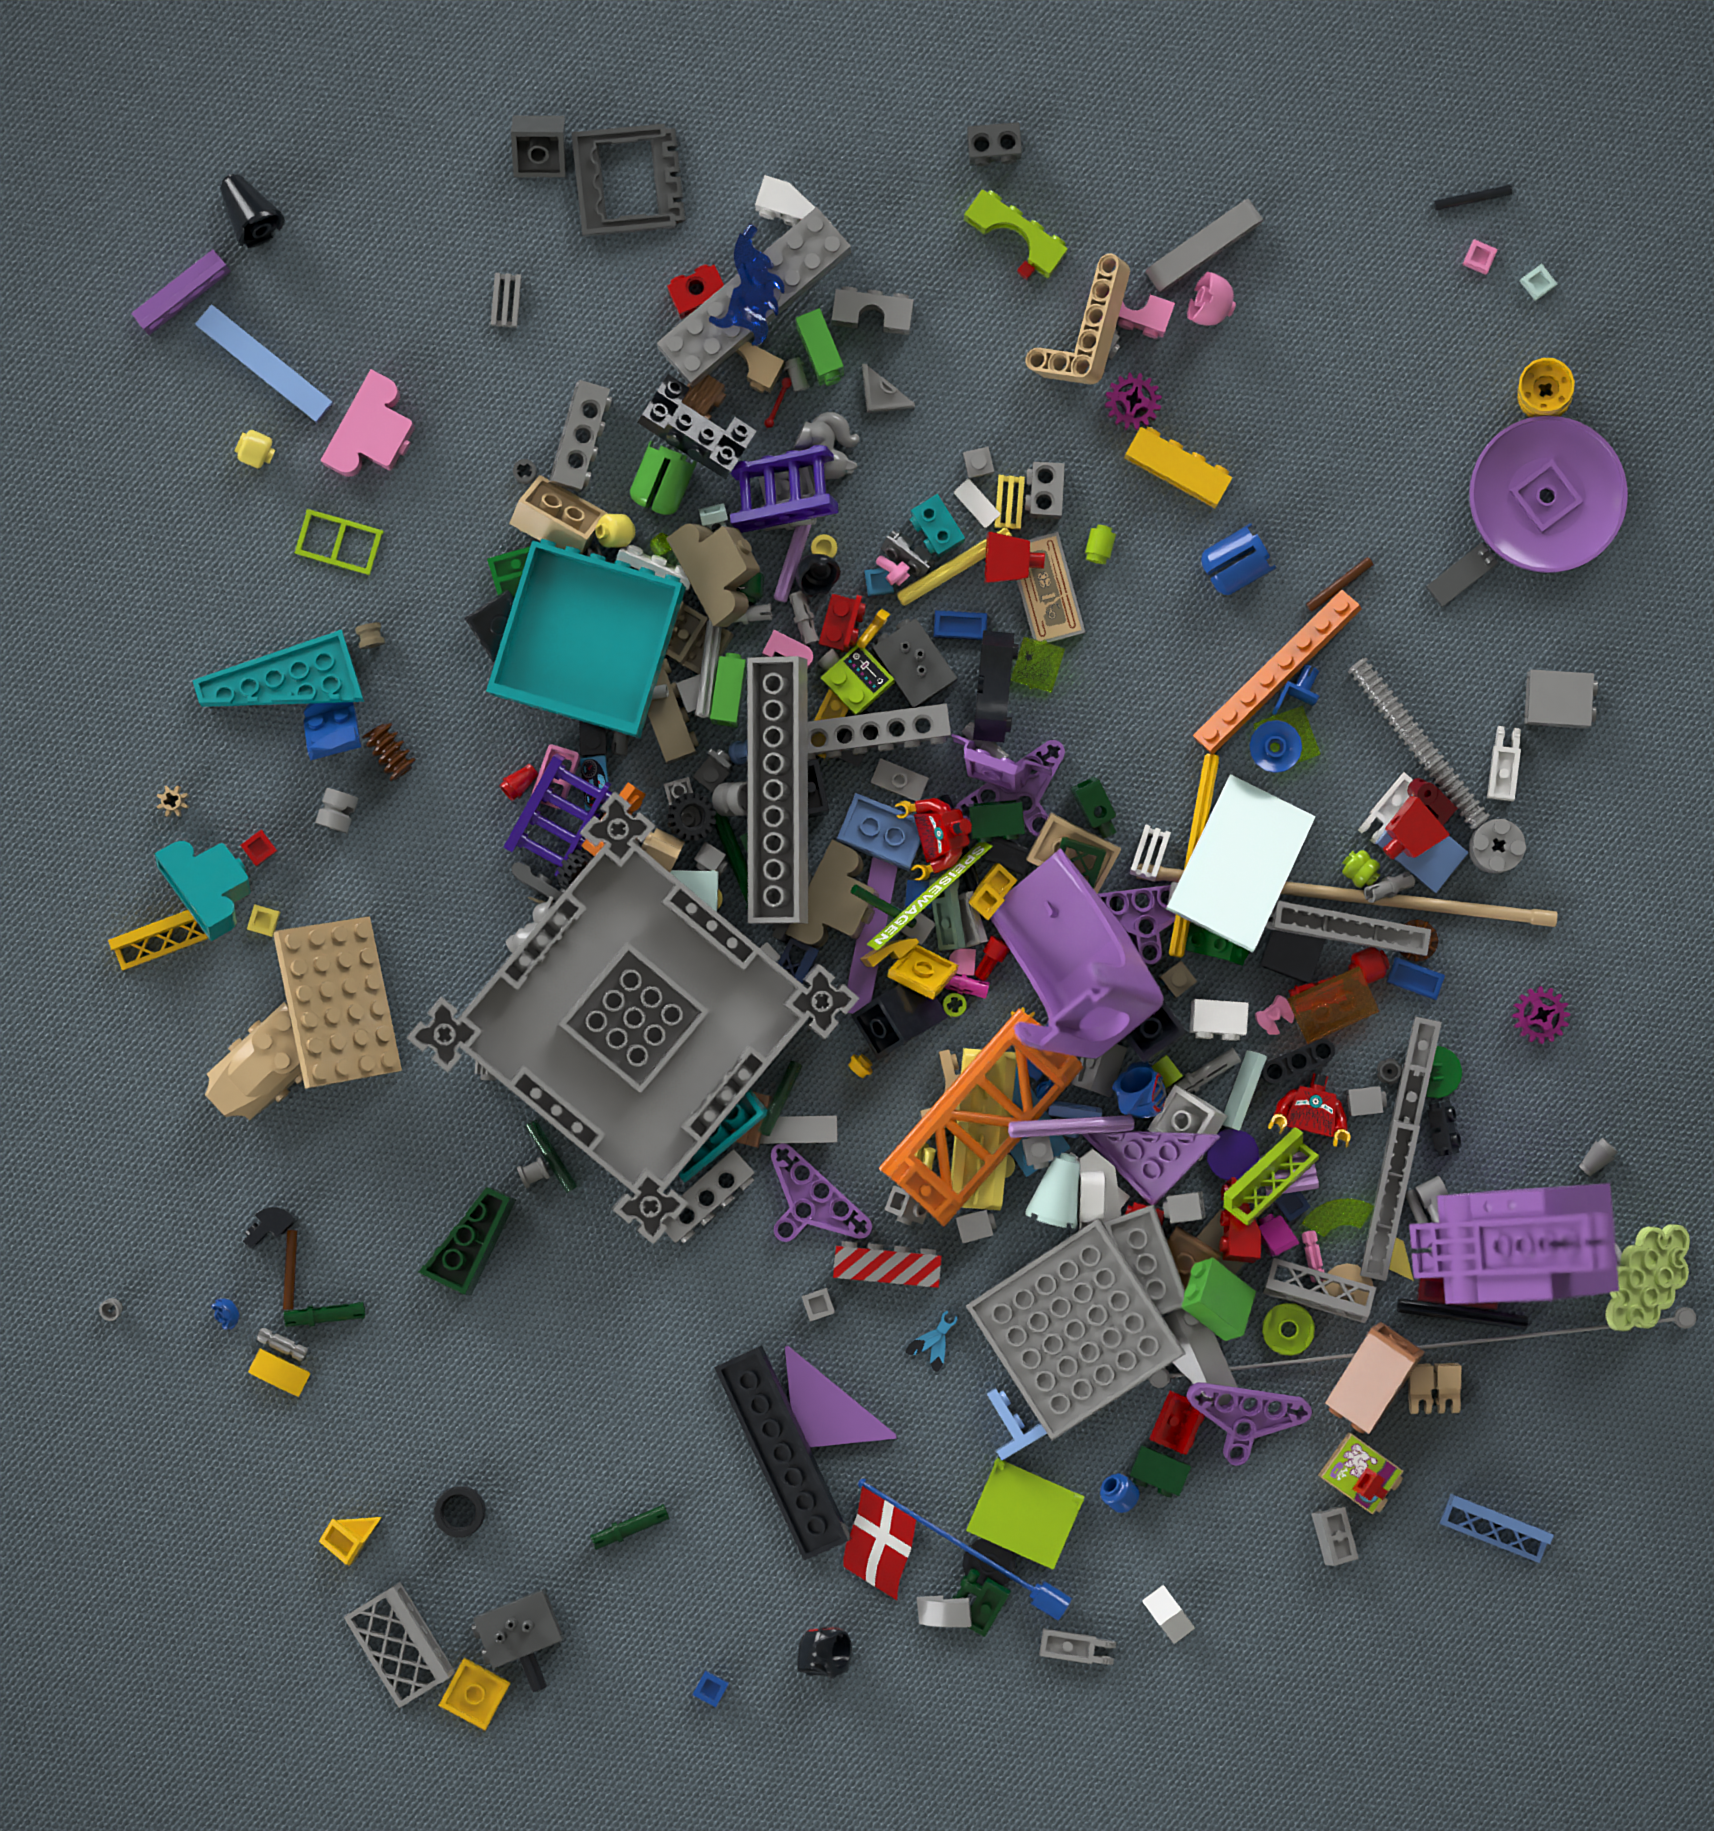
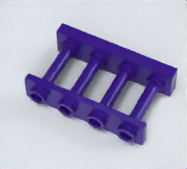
[730,445,839,533]
[503,753,612,877]

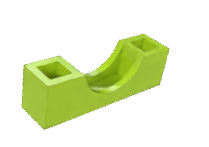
[964,189,1068,279]

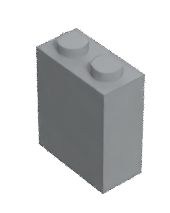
[1524,670,1598,729]

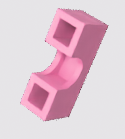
[1099,290,1175,339]

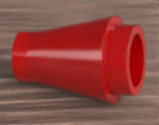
[499,763,538,801]

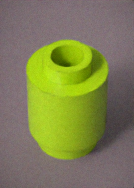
[1085,525,1116,565]

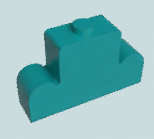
[154,841,251,941]

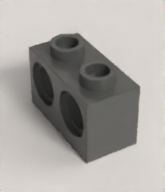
[967,122,1022,166]

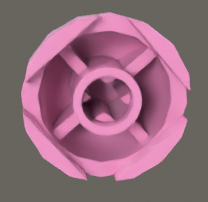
[1187,272,1236,326]

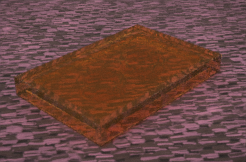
[1287,966,1380,1044]

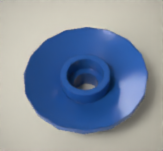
[1249,720,1302,773]

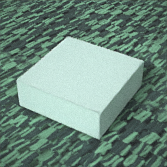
[1520,264,1557,301]

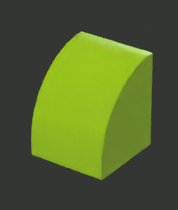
[1151,1055,1183,1089]

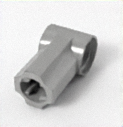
[1415,1176,1449,1222]

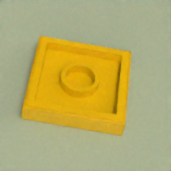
[887,945,959,1000]
[438,1657,511,1730]

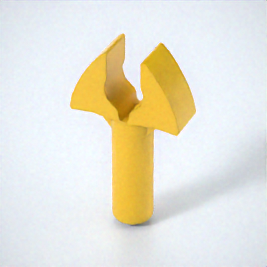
[857,609,891,648]

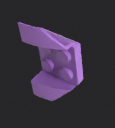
[951,734,1052,793]

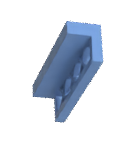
[1440,1494,1554,1563]

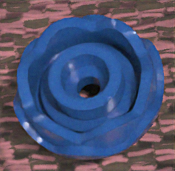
[211,1298,240,1330]

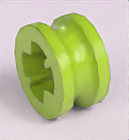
[943,993,967,1017]

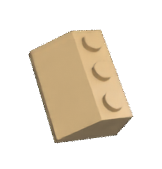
[509,475,608,555]

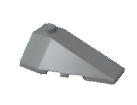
[1163,1308,1238,1405]

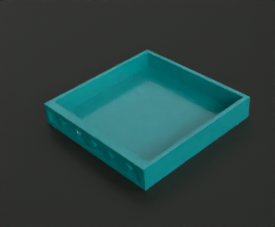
[486,539,686,738]

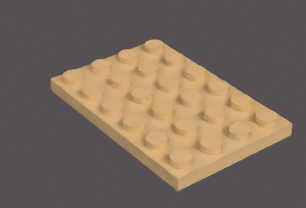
[273,916,402,1089]

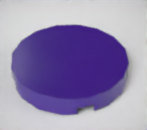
[1206,1129,1259,1181]

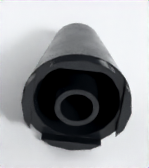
[220,174,285,248]

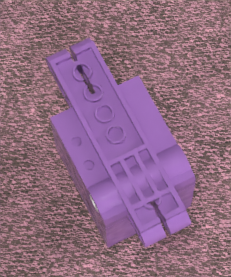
[1409,1183,1619,1303]

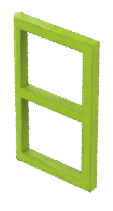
[294,509,384,576]

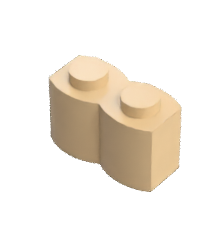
[641,828,685,872]

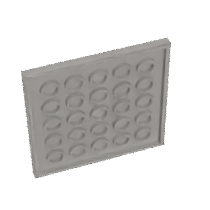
[966,1219,1186,1441]

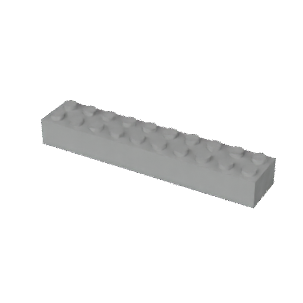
[747,656,808,924]

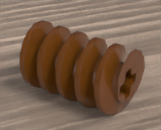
[362,722,416,782]

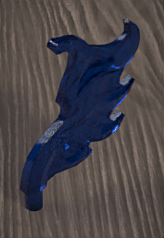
[709,224,785,346]

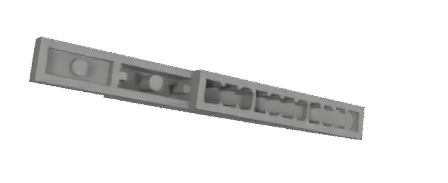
[1167,882,1431,956]
[1360,1016,1442,1281]

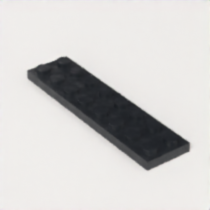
[714,1345,852,1561]

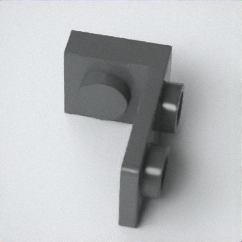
[693,749,733,794]

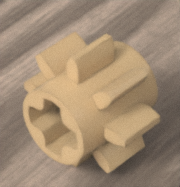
[157,785,189,817]

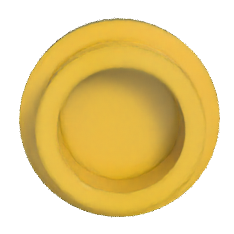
[848,1054,873,1078]

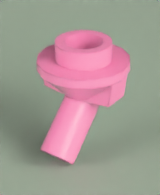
[876,555,910,586]

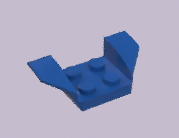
[303,702,362,760]

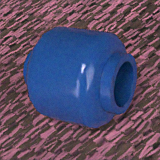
[1100,1473,1140,1513]

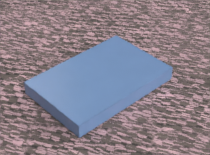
[836,793,921,871]
[1375,831,1469,893]

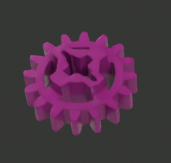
[1105,373,1162,431]
[1511,986,1570,1044]

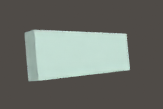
[1223,1050,1267,1130]

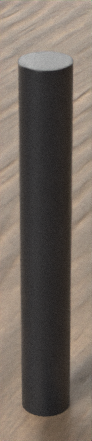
[1434,185,1512,211]

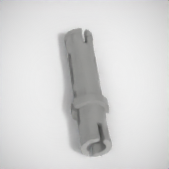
[1165,1047,1241,1095]

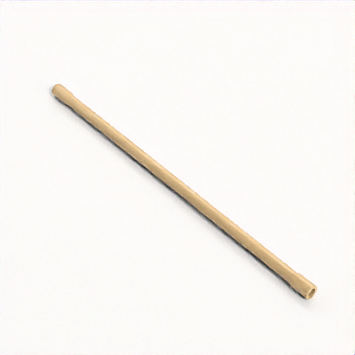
[1136,863,1557,927]

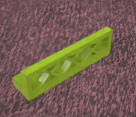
[1224,1127,1319,1226]

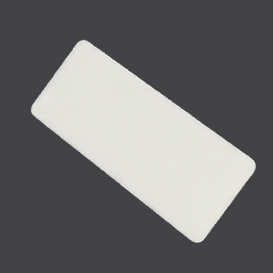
[954,479,1000,528]

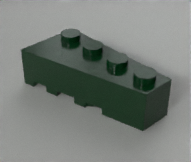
[418,1187,517,1296]

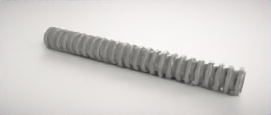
[1348,658,1490,830]

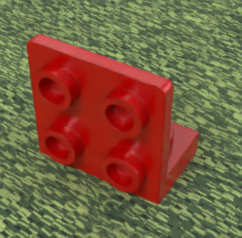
[818,594,866,653]

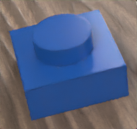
[905,880,932,909]
[693,1670,729,1707]

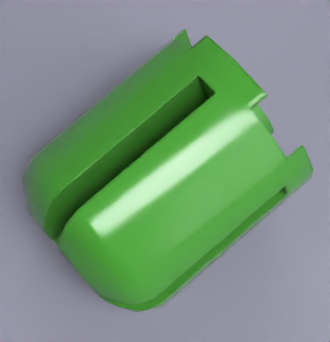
[630,441,698,515]

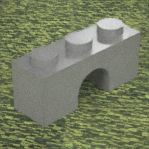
[832,286,914,335]

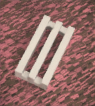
[1130,825,1171,882]

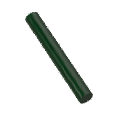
[851,884,917,928]

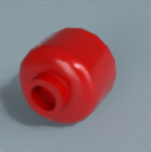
[1348,947,1389,985]

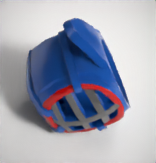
[1112,1061,1166,1118]

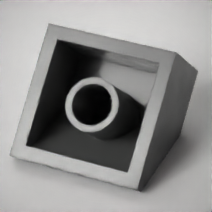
[511,115,566,177]

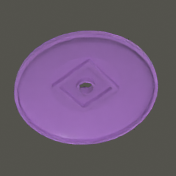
[1469,416,1628,573]

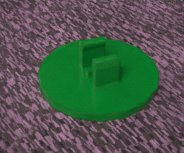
[1426,1046,1462,1098]

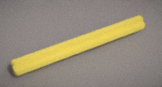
[897,528,1012,606]

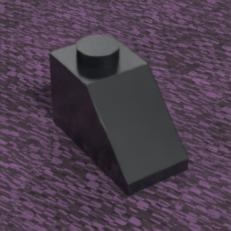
[808,759,829,818]

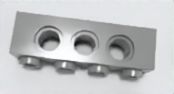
[548,380,612,492]
[662,1149,755,1244]

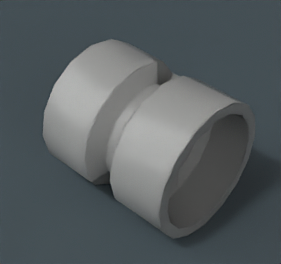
[712,781,748,817]
[315,788,359,833]

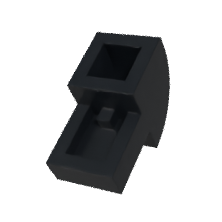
[243,1207,299,1249]

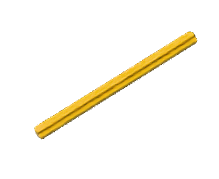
[1169,753,1219,958]

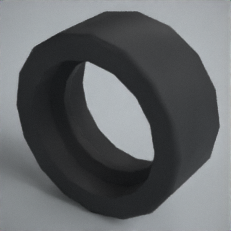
[434,1486,485,1538]

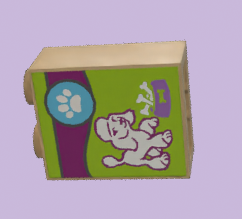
[1318,1432,1403,1515]

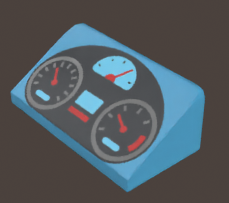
[580,755,610,811]

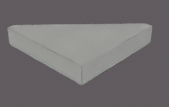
[862,364,915,413]

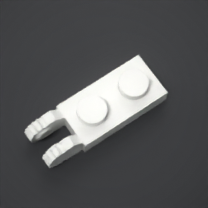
[1487,726,1521,802]
[1358,772,1413,844]

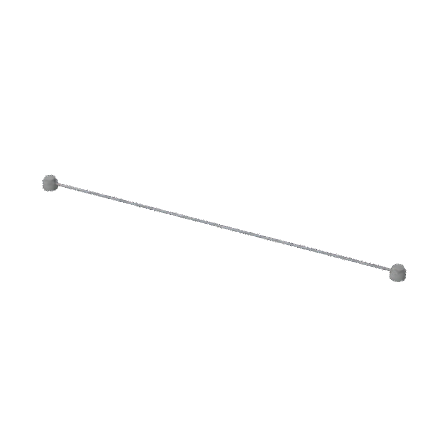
[1148,1307,1696,1388]

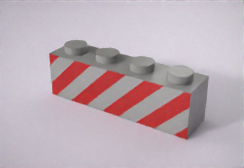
[833,1241,941,1288]

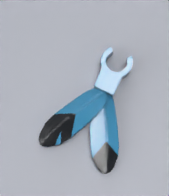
[906,1310,957,1372]

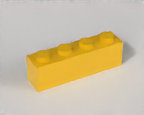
[1124,427,1233,508]

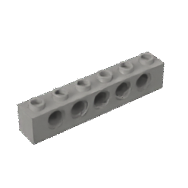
[808,704,951,761]

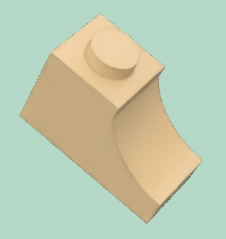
[735,342,785,393]

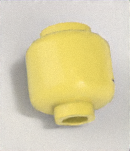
[235,430,275,468]
[595,514,635,548]

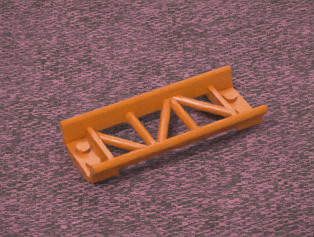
[879,1009,1084,1227]

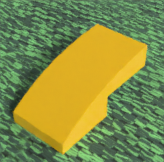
[968,863,1017,920]
[860,938,920,967]
[248,1348,311,1397]

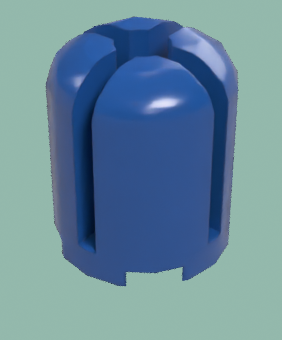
[1201,523,1277,595]

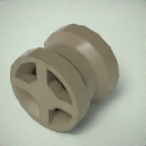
[355,622,385,649]

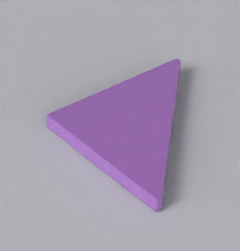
[1082,1131,1220,1206]
[785,1346,896,1447]

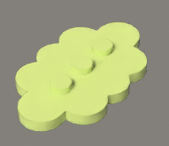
[1606,1224,1690,1331]

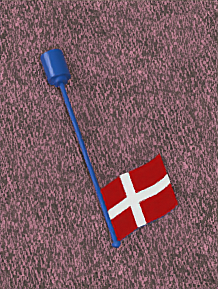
[843,1479,1072,1621]

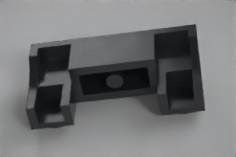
[637,374,756,480]

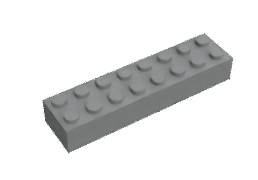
[657,207,851,388]

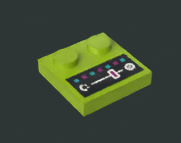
[820,645,895,715]

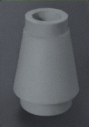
[1579,1137,1618,1177]

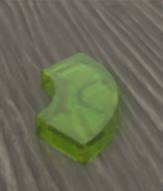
[1301,1198,1374,1237]

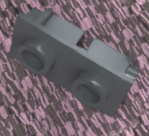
[880,530,936,578]

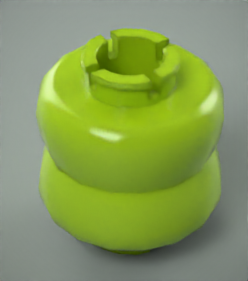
[1342,850,1381,888]

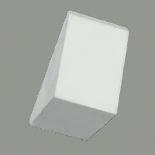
[1142,1585,1195,1644]

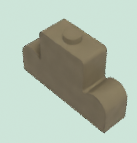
[666,524,760,627]
[785,839,879,948]

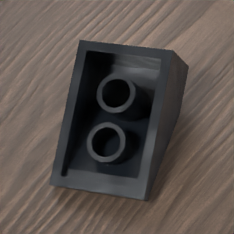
[1124,1000,1188,1064]

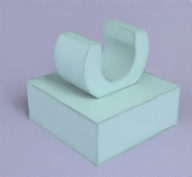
[699,503,728,534]

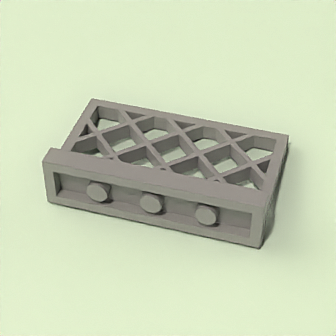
[344,1582,456,1708]

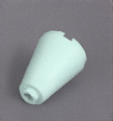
[1025,1152,1080,1229]

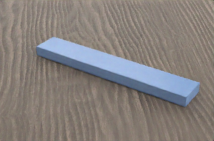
[195,304,333,423]

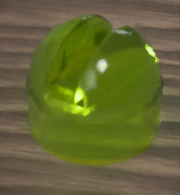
[650,533,672,556]

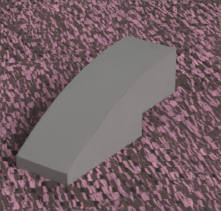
[759,1116,838,1144]

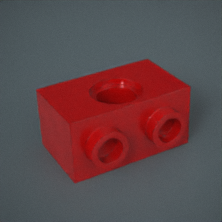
[667,264,724,319]

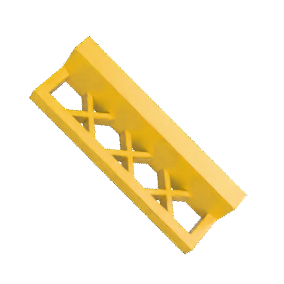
[108,910,209,971]

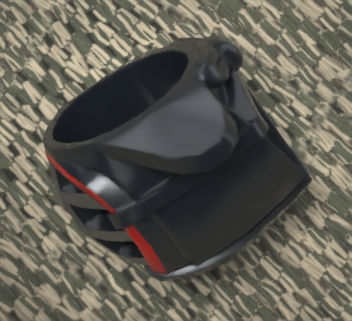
[797,1626,852,1679]

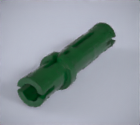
[284,1302,365,1327]
[590,1504,670,1551]

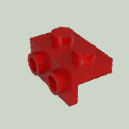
[1149,1390,1205,1455]

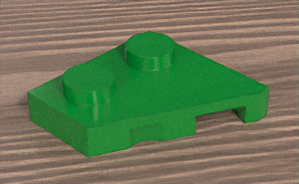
[487,546,530,598]

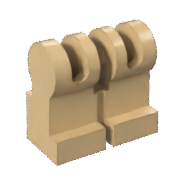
[1408,1363,1461,1414]

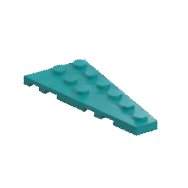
[192,630,365,707]

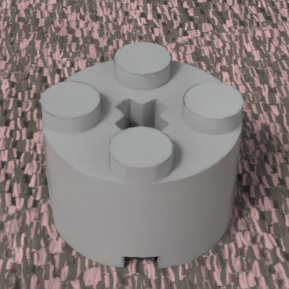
[1469,819,1526,874]

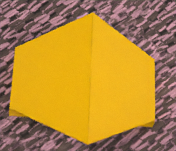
[319,1517,382,1566]

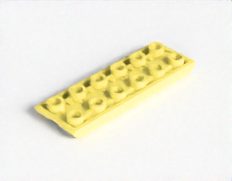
[951,1048,1016,1210]

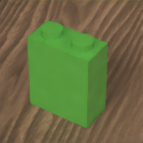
[796,308,844,386]
[710,653,747,728]
[1182,1258,1256,1341]

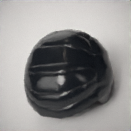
[795,554,841,597]

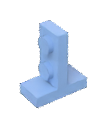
[987,1388,1047,1460]

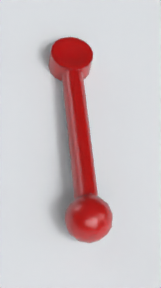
[764,378,792,428]

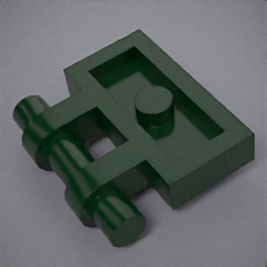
[951,1569,1011,1637]

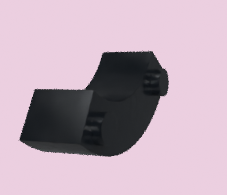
[973,630,1019,743]

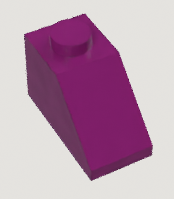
[1258,1213,1299,1256]

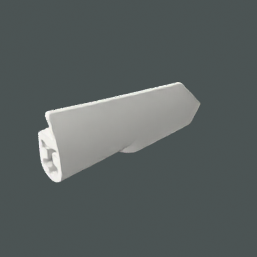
[1078,1149,1121,1231]

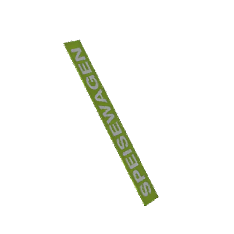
[867,842,992,951]

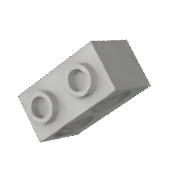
[1025,462,1065,520]

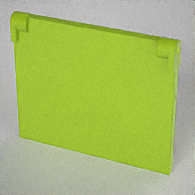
[966,1457,1085,1570]

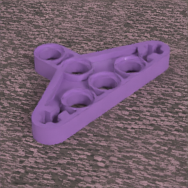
[956,740,1065,837]
[1098,885,1176,966]
[771,1143,872,1242]
[1187,1382,1312,1466]

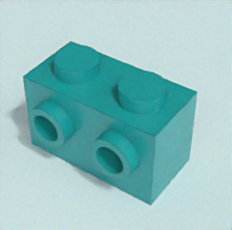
[909,494,965,558]

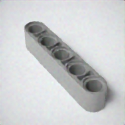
[1145,199,1264,293]

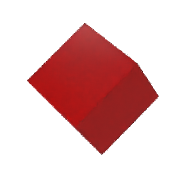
[1017,261,1035,280]

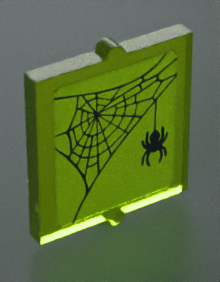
[1010,636,1065,693]

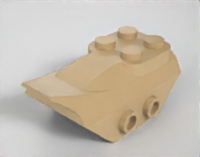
[205,1002,303,1120]

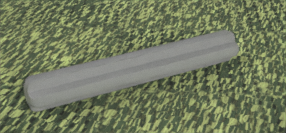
[696,619,722,718]

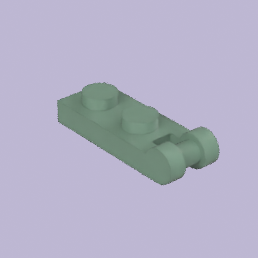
[929,876,966,951]

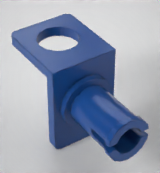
[1272,665,1319,715]

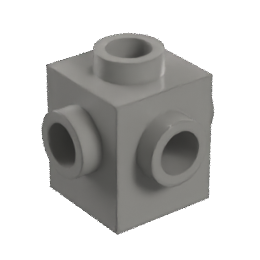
[884,1185,928,1226]

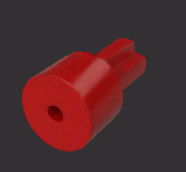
[974,936,1010,981]

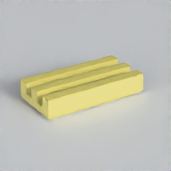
[994,475,1025,530]

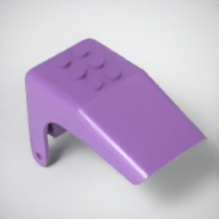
[990,849,1163,1059]

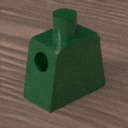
[1070,776,1117,839]

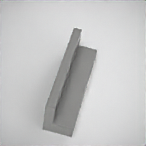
[1263,1258,1376,1323]

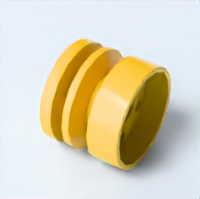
[1517,358,1575,418]

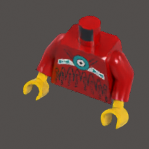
[895,798,972,881]
[1268,1073,1350,1147]

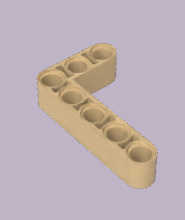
[1026,253,1130,385]

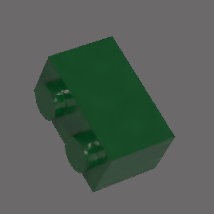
[969,799,1025,842]
[1128,1444,1191,1498]

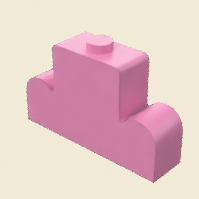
[320,369,415,477]

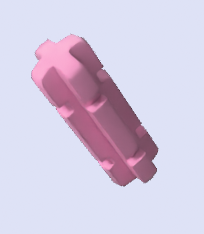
[1302,1230,1324,1283]

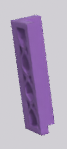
[131,249,231,335]

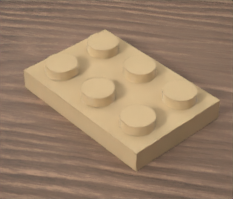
[1026,812,1121,894]

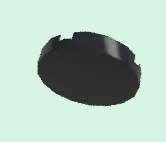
[962,1538,1015,1586]

